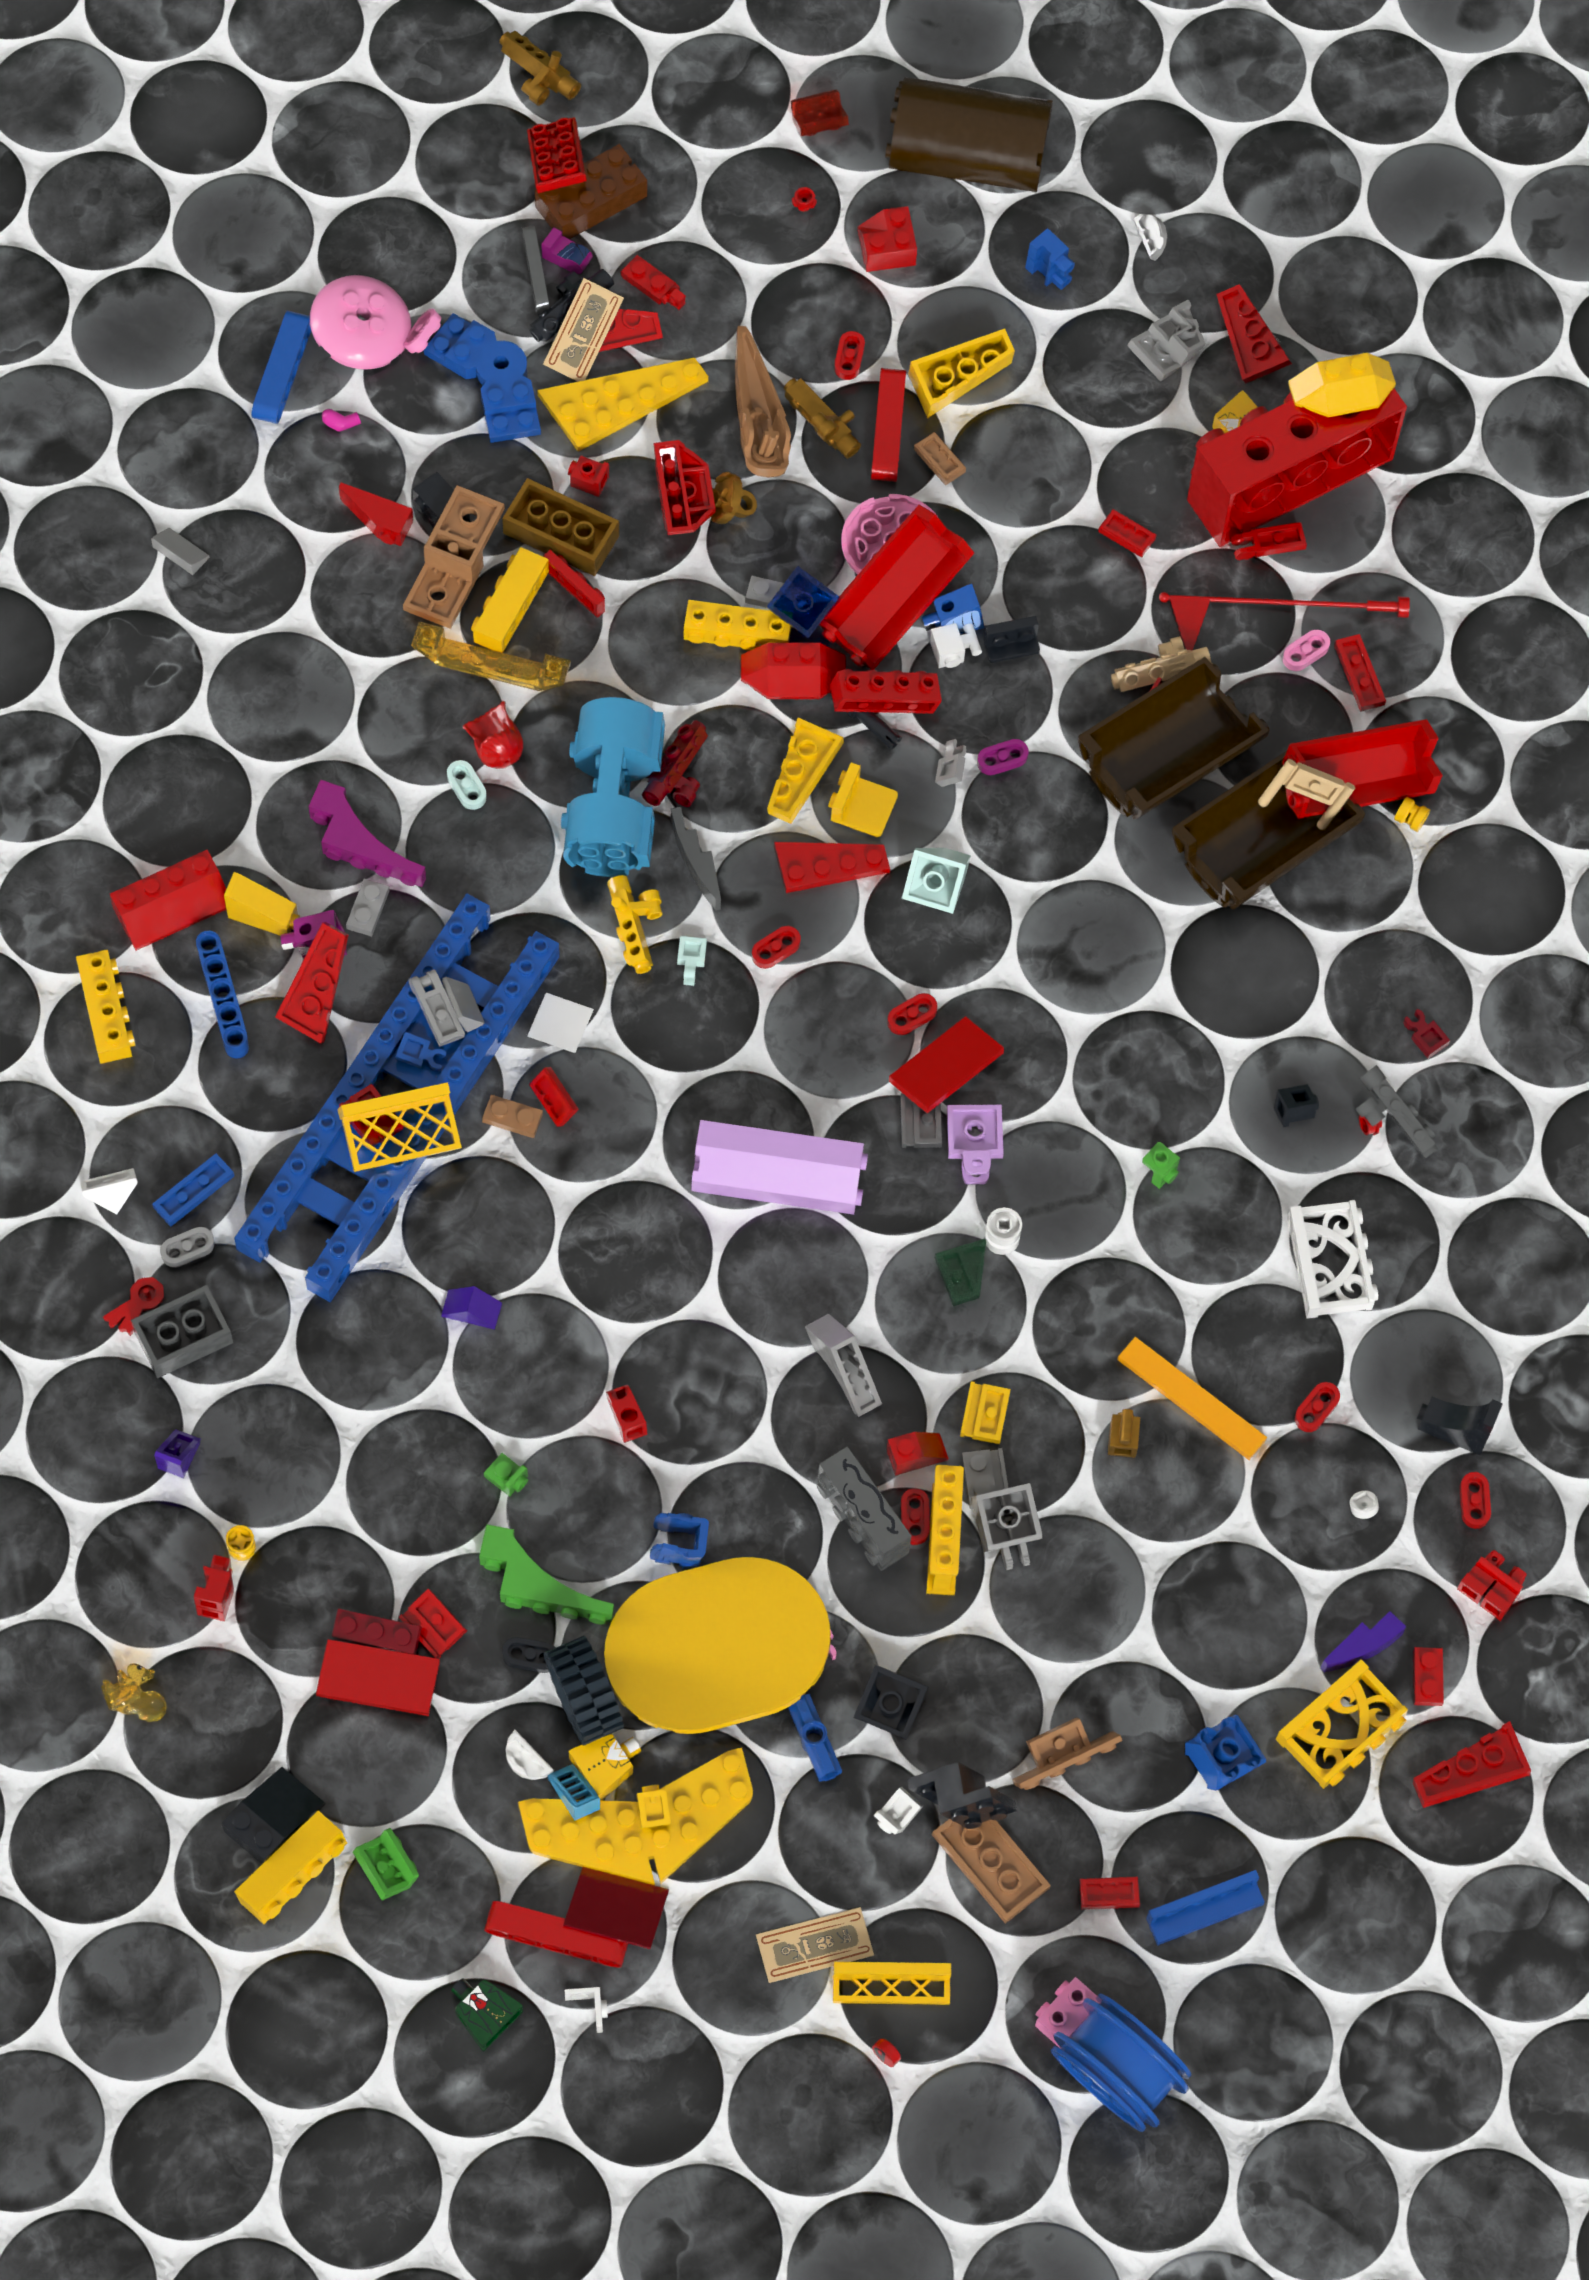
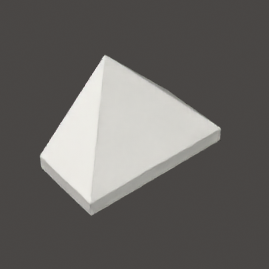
[80,1168,137,1214]

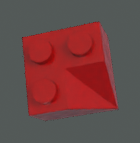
[857,206,917,272]

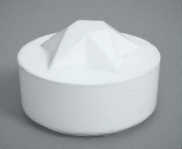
[1350,1491,1379,1519]

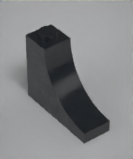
[1416,1397,1503,1455]

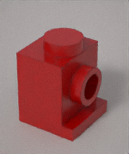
[568,456,609,497]

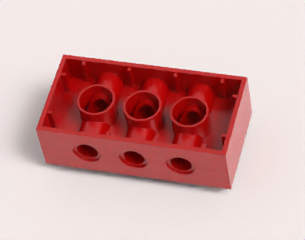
[1187,388,1407,547]

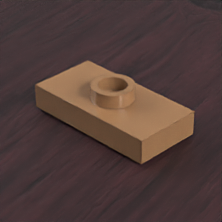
[914,432,966,486]

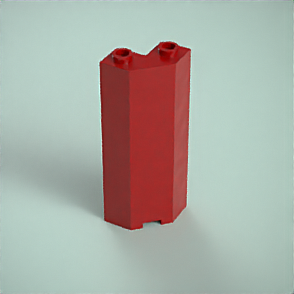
[817,504,974,670]
[1283,719,1443,819]

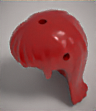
[463,701,523,769]

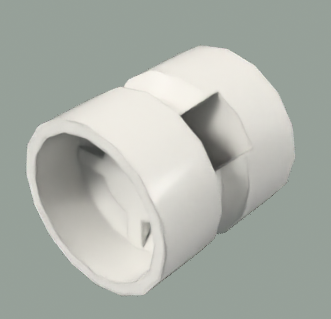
[984,1207,1022,1255]

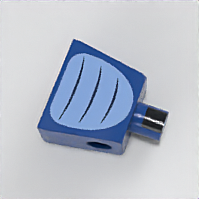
[921,584,985,634]

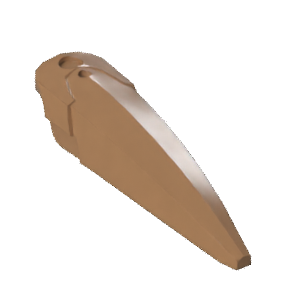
[735,326,791,478]

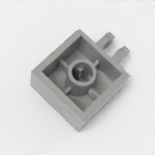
[971,1483,1042,1570]

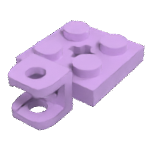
[947,1105,1004,1184]

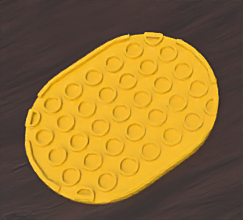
[604,1557,831,1734]

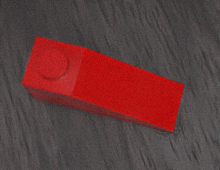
[339,482,414,546]

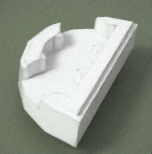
[506,1730,554,1780]

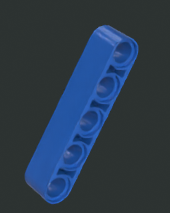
[252,311,311,424]
[196,930,249,1059]

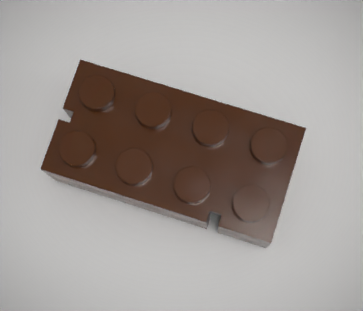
[535,144,647,239]

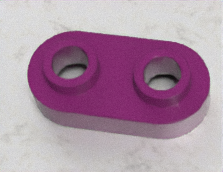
[977,739,1029,775]

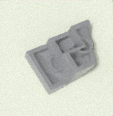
[1127,300,1205,382]

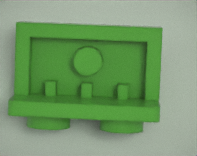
[353,1828,419,1900]

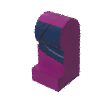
[542,227,593,274]

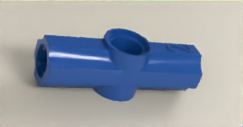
[788,1694,842,1782]

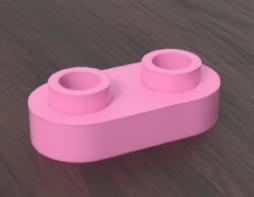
[403,309,441,353]
[1283,630,1330,671]

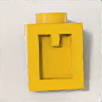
[636,1785,671,1828]

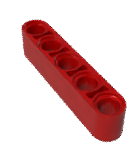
[871,368,906,482]
[484,1901,628,1968]

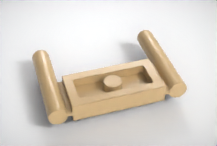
[1258,759,1355,830]

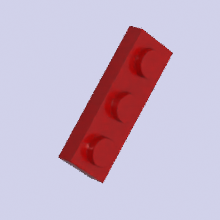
[543,550,605,618]
[1334,634,1386,712]

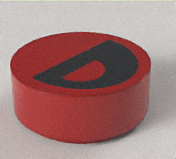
[872,2039,901,2067]

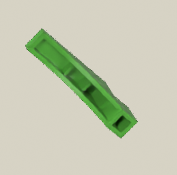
[479,1524,614,1625]

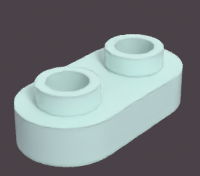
[447,760,486,810]

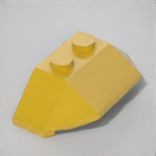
[1288,353,1396,417]

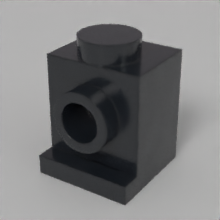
[1274,1084,1319,1127]

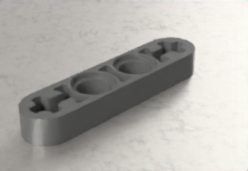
[522,226,549,315]

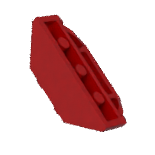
[653,440,716,535]
[741,643,846,699]

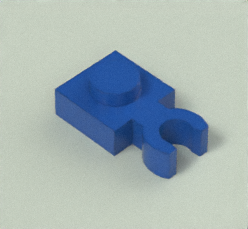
[395,1032,447,1071]

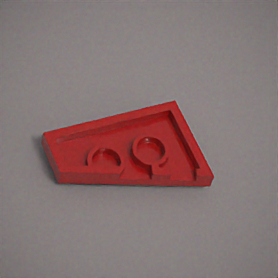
[599,309,663,352]

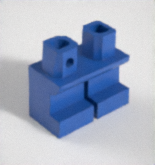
[1025,228,1075,290]

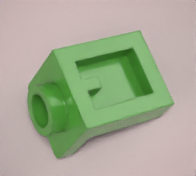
[484,1453,528,1497]

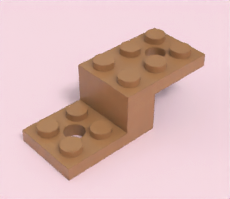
[403,485,505,629]

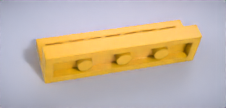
[833,1962,951,2005]

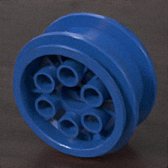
[1051,1994,1191,2132]

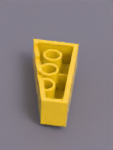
[908,329,1015,418]

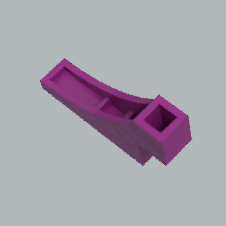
[308,780,426,887]

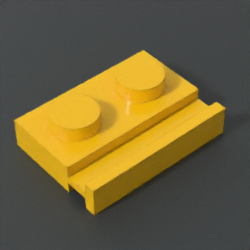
[960,1381,1011,1444]

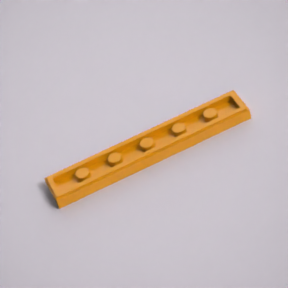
[1117,1337,1267,1461]

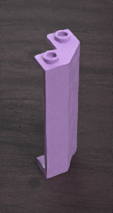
[692,1120,868,1215]

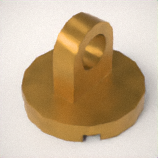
[711,472,757,524]

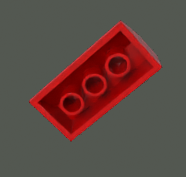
[110,850,226,951]

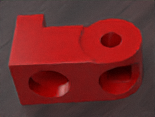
[606,1384,648,1443]

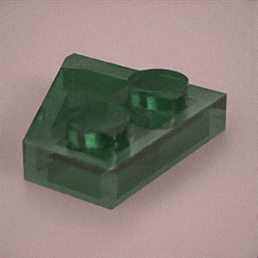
[934,1239,986,1306]

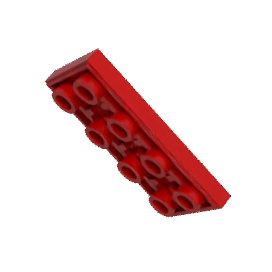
[527,117,587,193]
[889,1016,1004,1114]
[316,1639,440,1716]

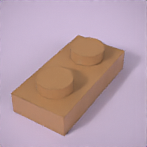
[482,1095,543,1138]

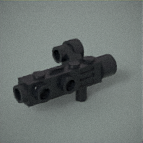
[529,269,614,342]

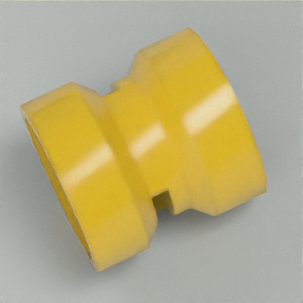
[1394,797,1430,832]
[226,1525,256,1561]

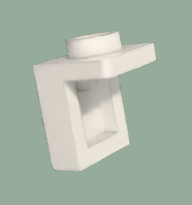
[874,1787,923,1834]

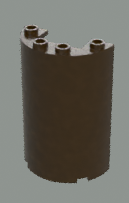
[885,77,1053,192]
[1078,657,1270,820]
[1172,750,1365,909]

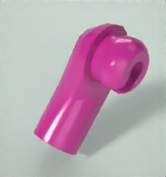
[322,409,361,432]

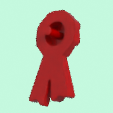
[103,1277,165,1336]

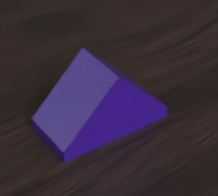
[441,1286,502,1329]
[154,1429,201,1479]

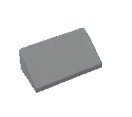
[151,528,210,575]
[442,977,484,1032]

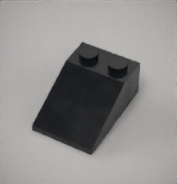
[222,1767,325,1864]

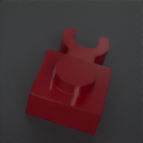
[1403,1009,1450,1059]

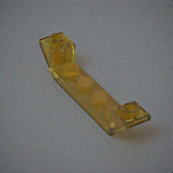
[411,622,571,691]

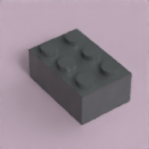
[131,1285,233,1379]

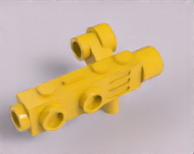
[607,875,662,974]

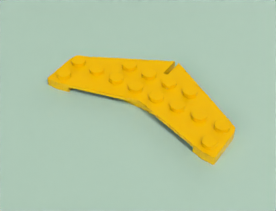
[518,1748,753,1885]

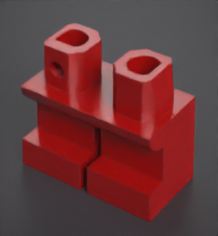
[1457,1550,1527,1621]
[194,1555,234,1622]

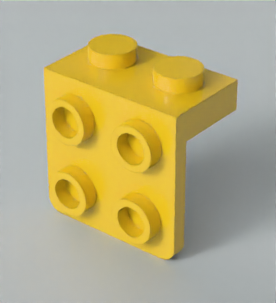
[828,762,898,837]

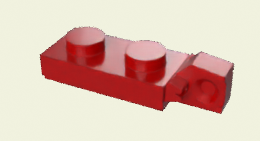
[621,255,686,310]

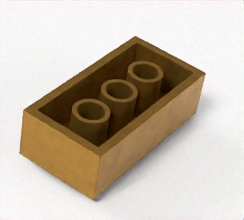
[502,478,619,576]

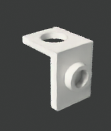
[565,1987,608,2033]

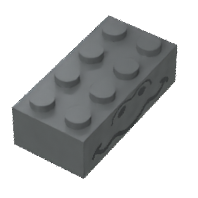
[816,1447,912,1571]

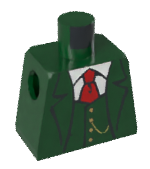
[451,1978,523,2052]

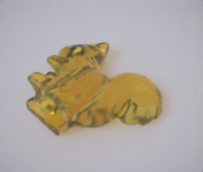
[101,1663,167,1722]

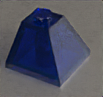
[766,566,840,639]

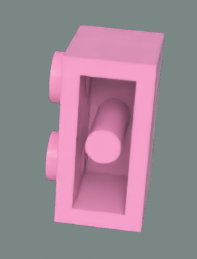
[1035,1977,1098,2048]

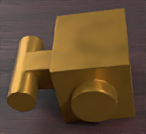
[1108,1409,1140,1458]

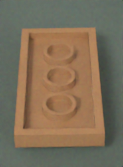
[932,1819,1051,1924]

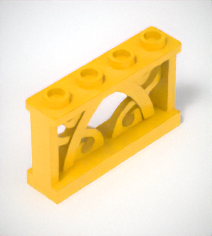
[926,1465,964,1595]
[1276,1659,1408,1789]

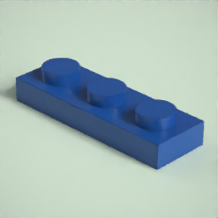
[152,1153,234,1227]

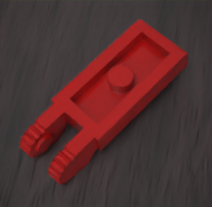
[1230,522,1307,560]

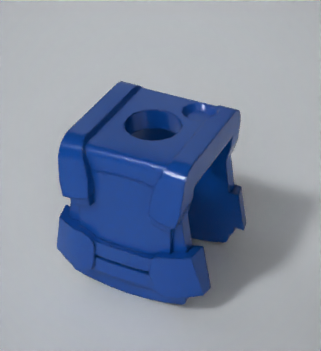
[650,1513,709,1569]

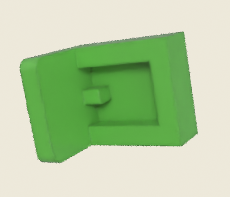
[1142,1142,1180,1189]

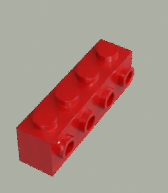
[830,669,942,714]

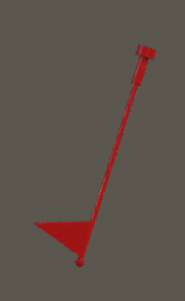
[1159,592,1410,651]

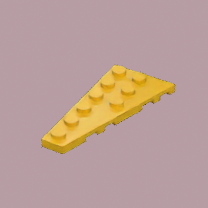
[537,358,708,452]

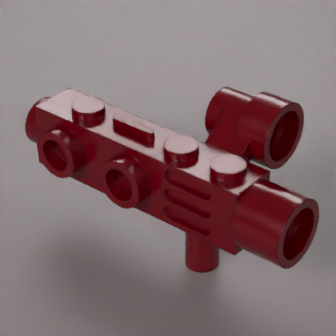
[642,720,708,807]

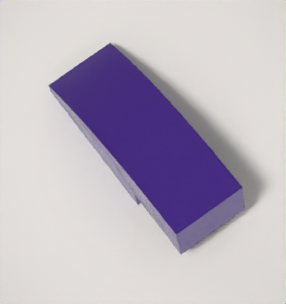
[1320,1611,1406,1672]

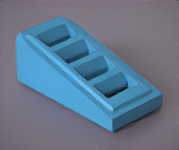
[548,1764,600,1821]

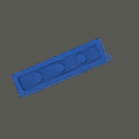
[1146,1870,1265,1946]

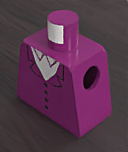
[281,910,347,958]

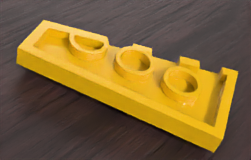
[767,718,844,824]

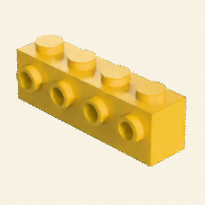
[471,547,549,654]
[684,600,792,651]
[76,950,135,1064]
[234,1811,347,1924]

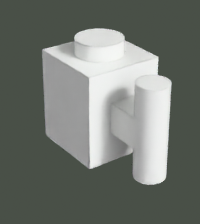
[930,623,982,668]

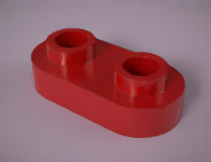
[834,331,865,380]
[752,926,801,969]
[887,993,937,1035]
[1295,1382,1340,1432]
[1460,1472,1491,1529]
[901,1488,930,1545]

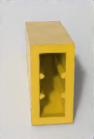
[224,872,300,936]

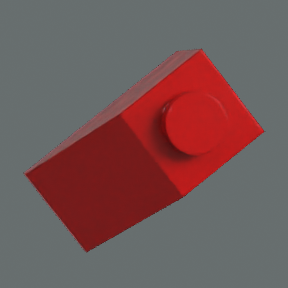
[887,1432,949,1476]

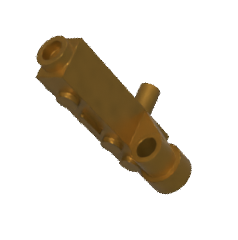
[499,31,581,106]
[784,378,861,459]

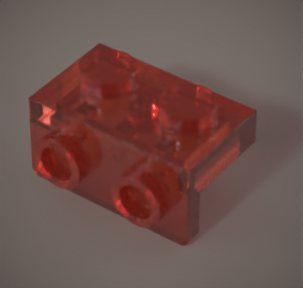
[791,89,849,136]

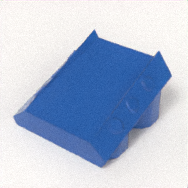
[1185,1715,1266,1791]

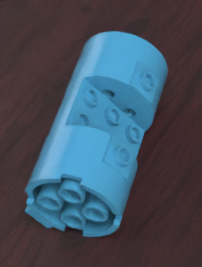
[561,697,665,877]

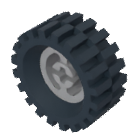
[544,1636,624,1746]

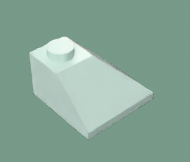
[902,848,971,914]

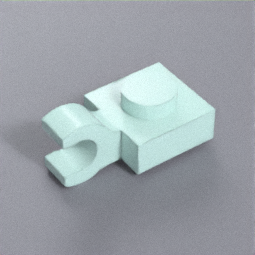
[677,936,707,986]

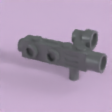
[1356,1065,1438,1158]

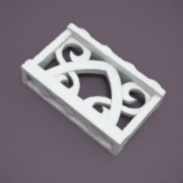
[1287,1200,1378,1319]

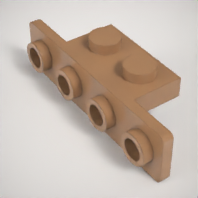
[1012,1717,1122,1790]

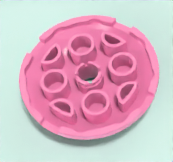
[310,275,411,369]
[841,494,938,575]

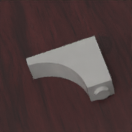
[805,1314,882,1417]

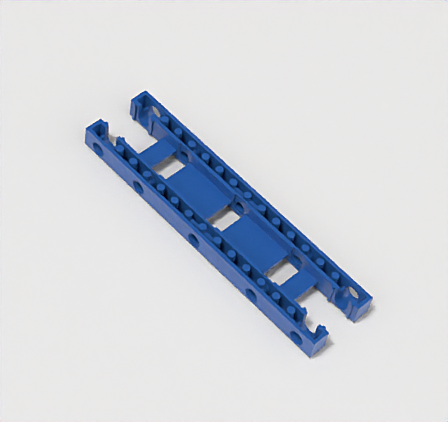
[234,894,560,1303]

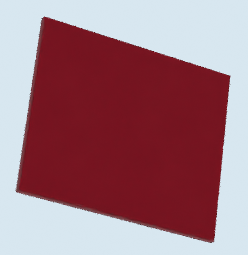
[563,1867,669,1949]

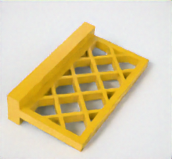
[337,1082,462,1172]

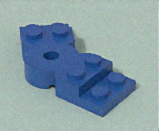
[424,313,541,443]

